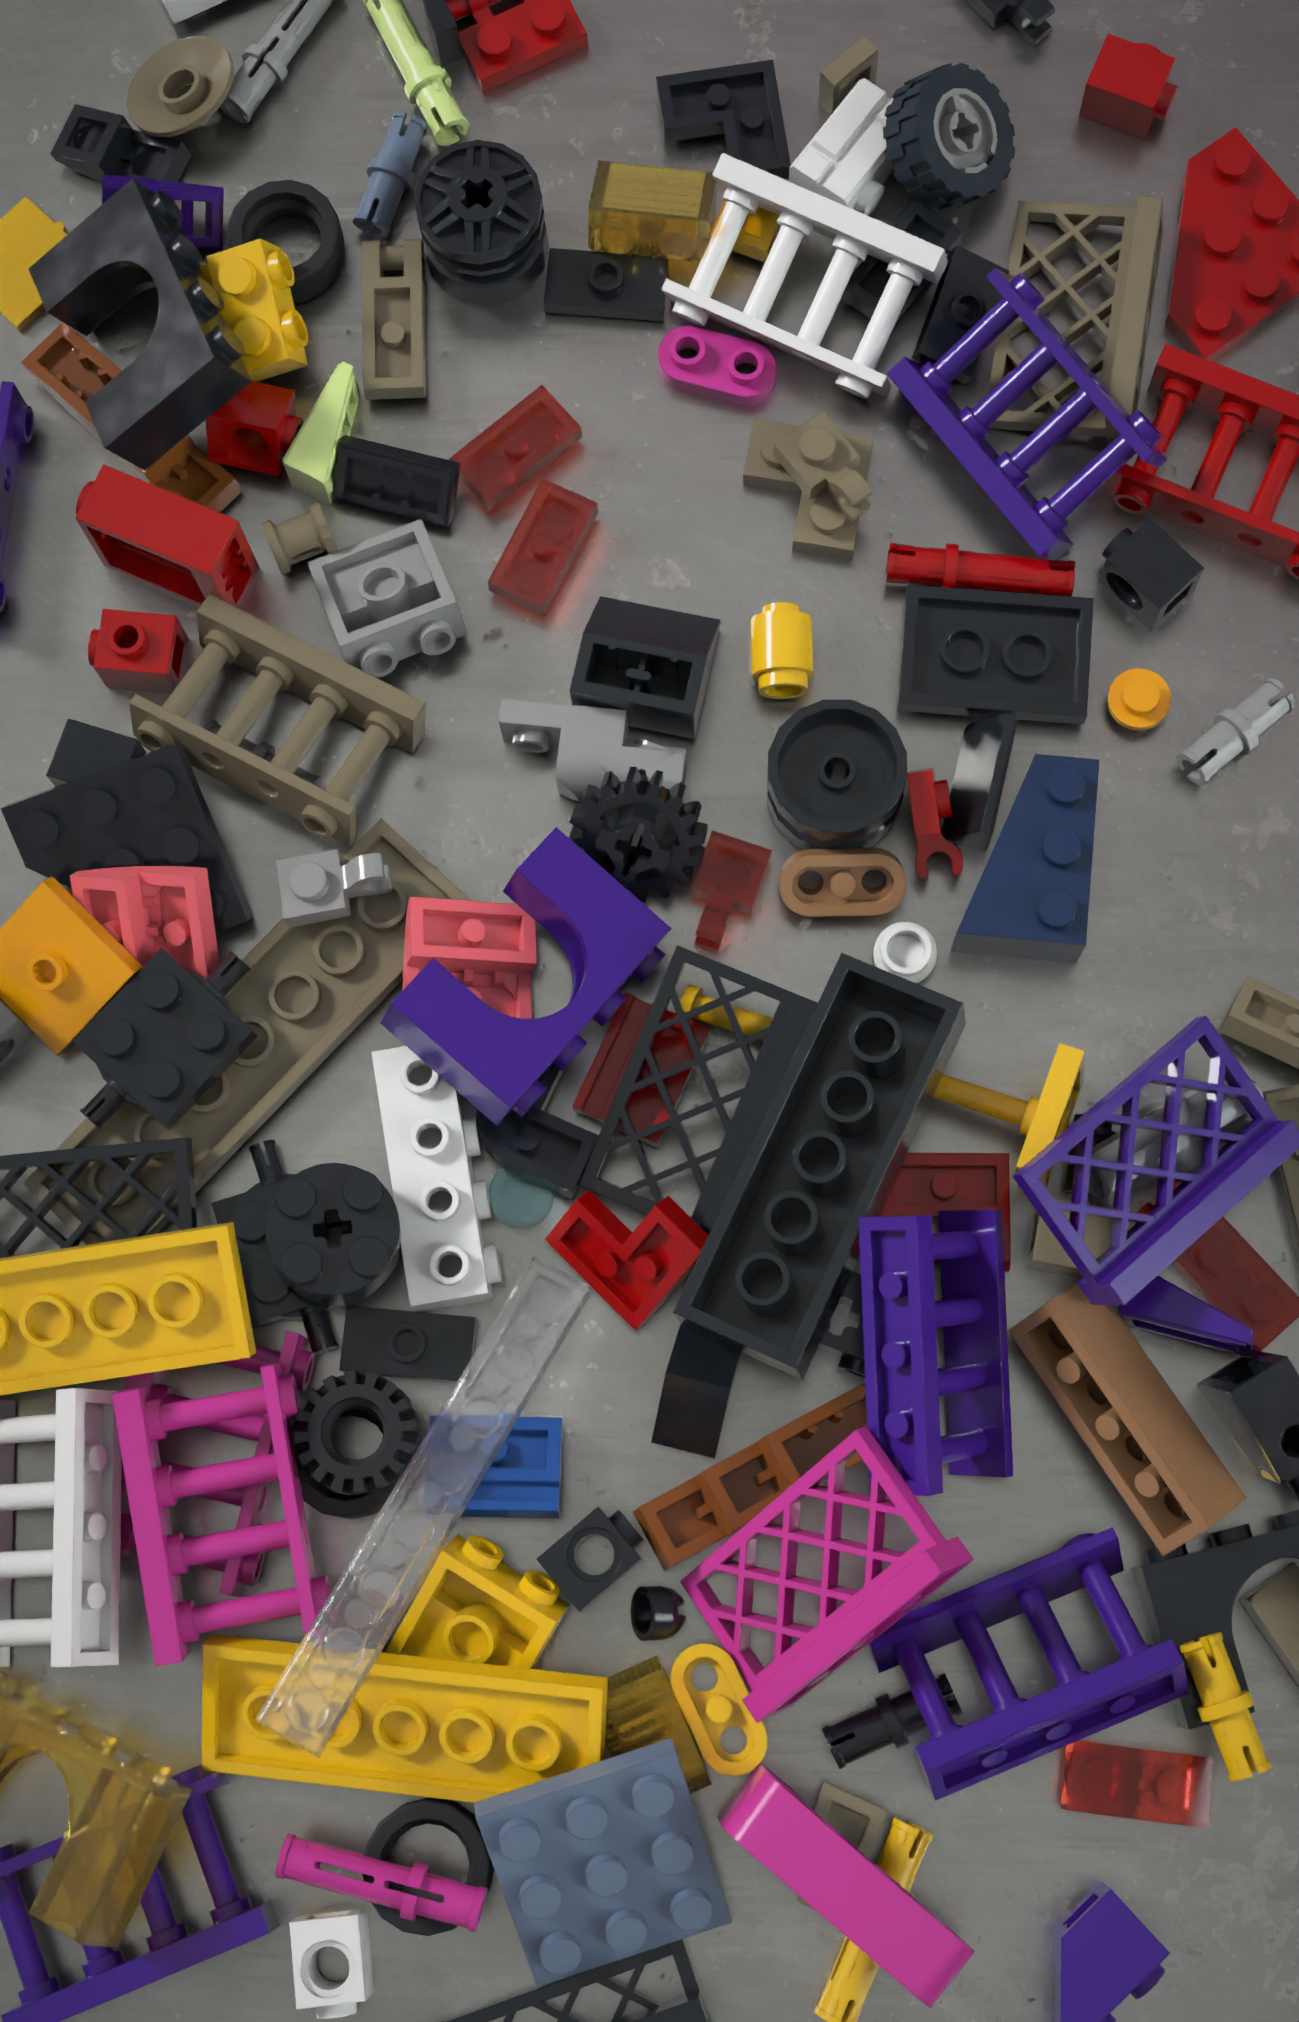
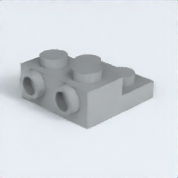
[307,519,468,678]

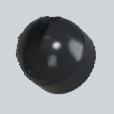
[631,1586,686,1641]

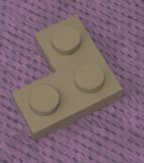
[743,419,874,560]

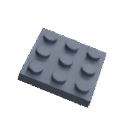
[474,1738,732,1987]

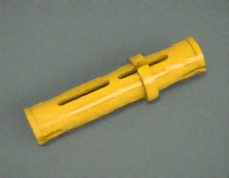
[813,1816,934,2022]

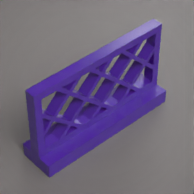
[1012,1016,1299,1305]

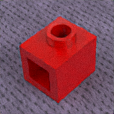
[1079,34,1178,140]
[88,609,188,694]

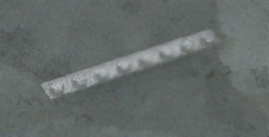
[256,1257,591,1758]

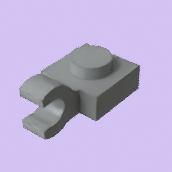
[276,849,392,927]

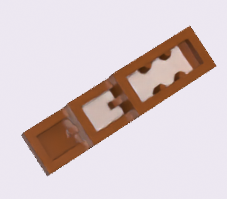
[21,323,242,513]
[633,1382,867,1571]

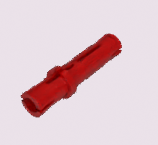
[885,542,1075,597]

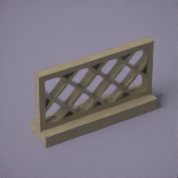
[988,196,1164,446]

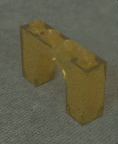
[0,1671,192,1947]

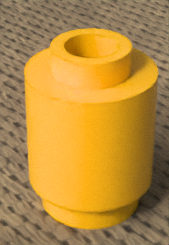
[750,602,814,699]

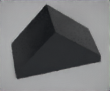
[651,1323,741,1459]

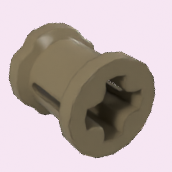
[261,502,338,575]

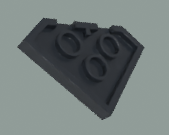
[1,741,252,932]

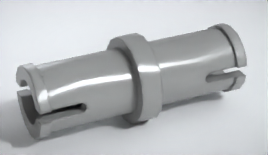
[1176,677,1296,786]

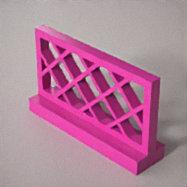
[680,1426,974,1723]

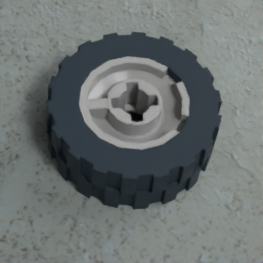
[883,63,1015,210]

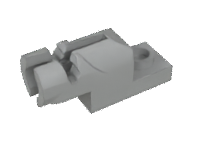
[499,698,687,802]

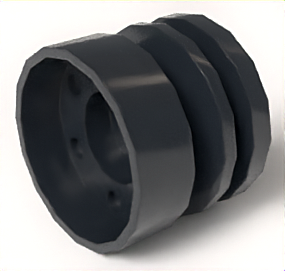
[414,140,549,306]

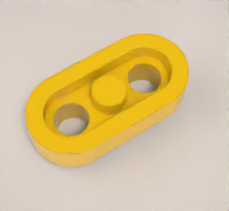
[671,1643,767,1776]

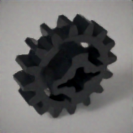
[569,767,708,902]

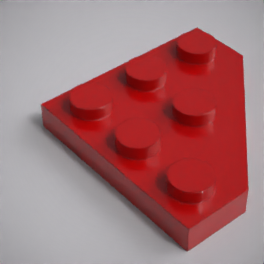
[1165,127,1299,362]

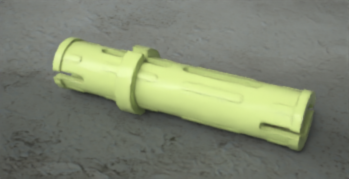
[363,0,470,146]

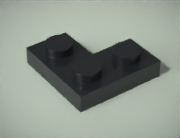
[656,60,791,179]

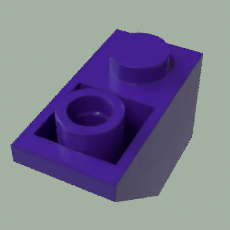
[1053,1882,1170,2022]

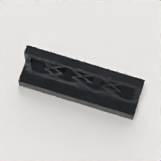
[441,1939,709,2022]

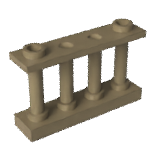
[129,594,426,847]

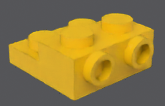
[200,238,308,382]
[385,1534,570,1669]

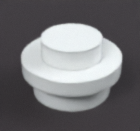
[873,922,937,984]

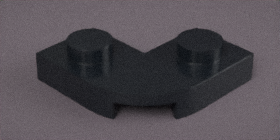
[476,1064,599,1199]

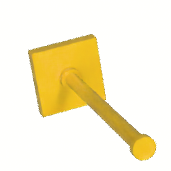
[681,984,1085,1194]

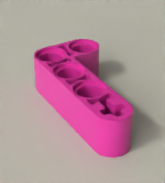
[717,1763,975,2008]

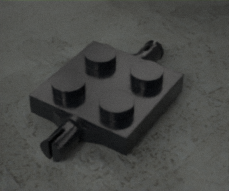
[72,948,258,1130]
[211,1140,352,1355]

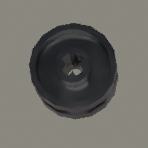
[767,700,907,850]

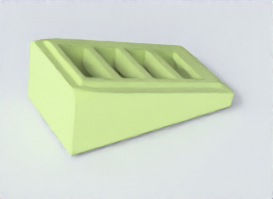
[282,361,360,505]

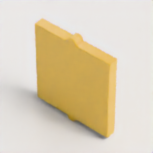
[0,196,67,332]

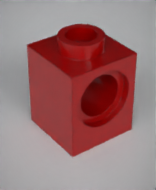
[205,381,304,476]

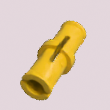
[1179,1632,1272,1782]

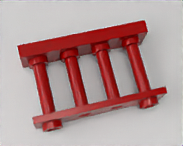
[1102,343,1299,580]

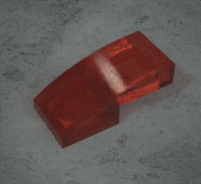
[1061,1740,1213,1828]

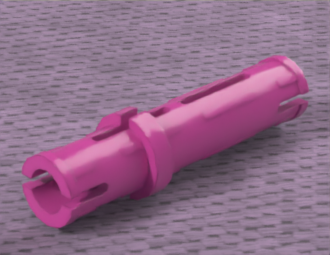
[275,1833,487,1932]

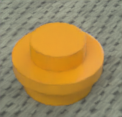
[1107,668,1171,731]

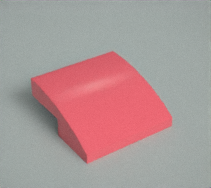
[70,866,220,979]
[402,897,537,1019]

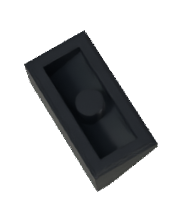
[942,713,1018,851]

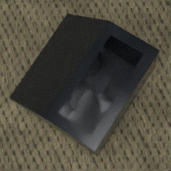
[570,596,721,739]

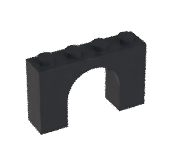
[29,178,252,470]
[1132,1510,1299,1729]

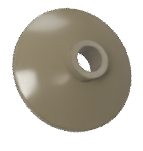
[127,36,234,137]

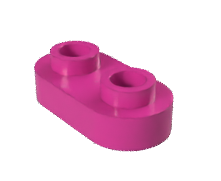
[658,326,776,407]

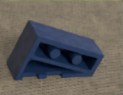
[951,754,1099,963]

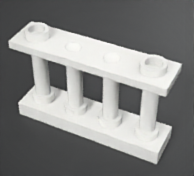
[661,153,948,399]
[0,1388,122,1667]

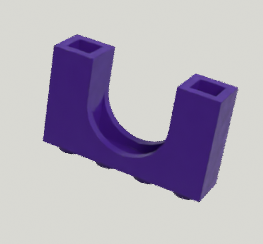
[380,827,672,1126]

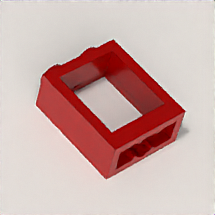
[75,464,260,608]

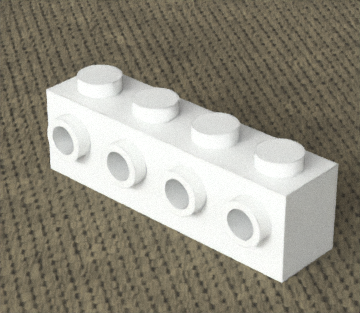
[371,1046,502,1312]

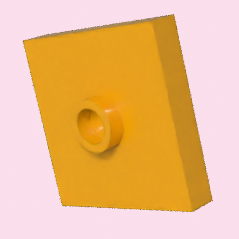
[0,876,143,1056]

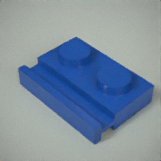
[425,1416,563,1518]

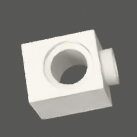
[289,1907,374,2019]

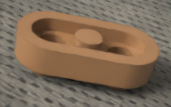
[779,848,907,917]

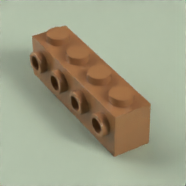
[1008,1284,1247,1556]

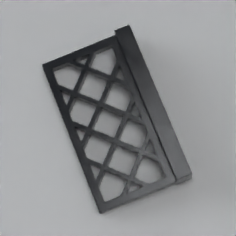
[579,945,818,1235]
[0,1137,197,1258]

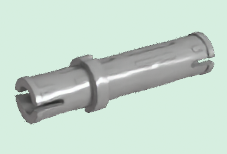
[220,0,334,123]

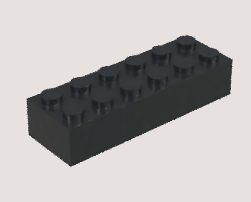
[672,953,966,1380]

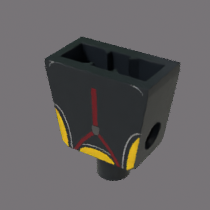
[1198,1350,1299,1502]

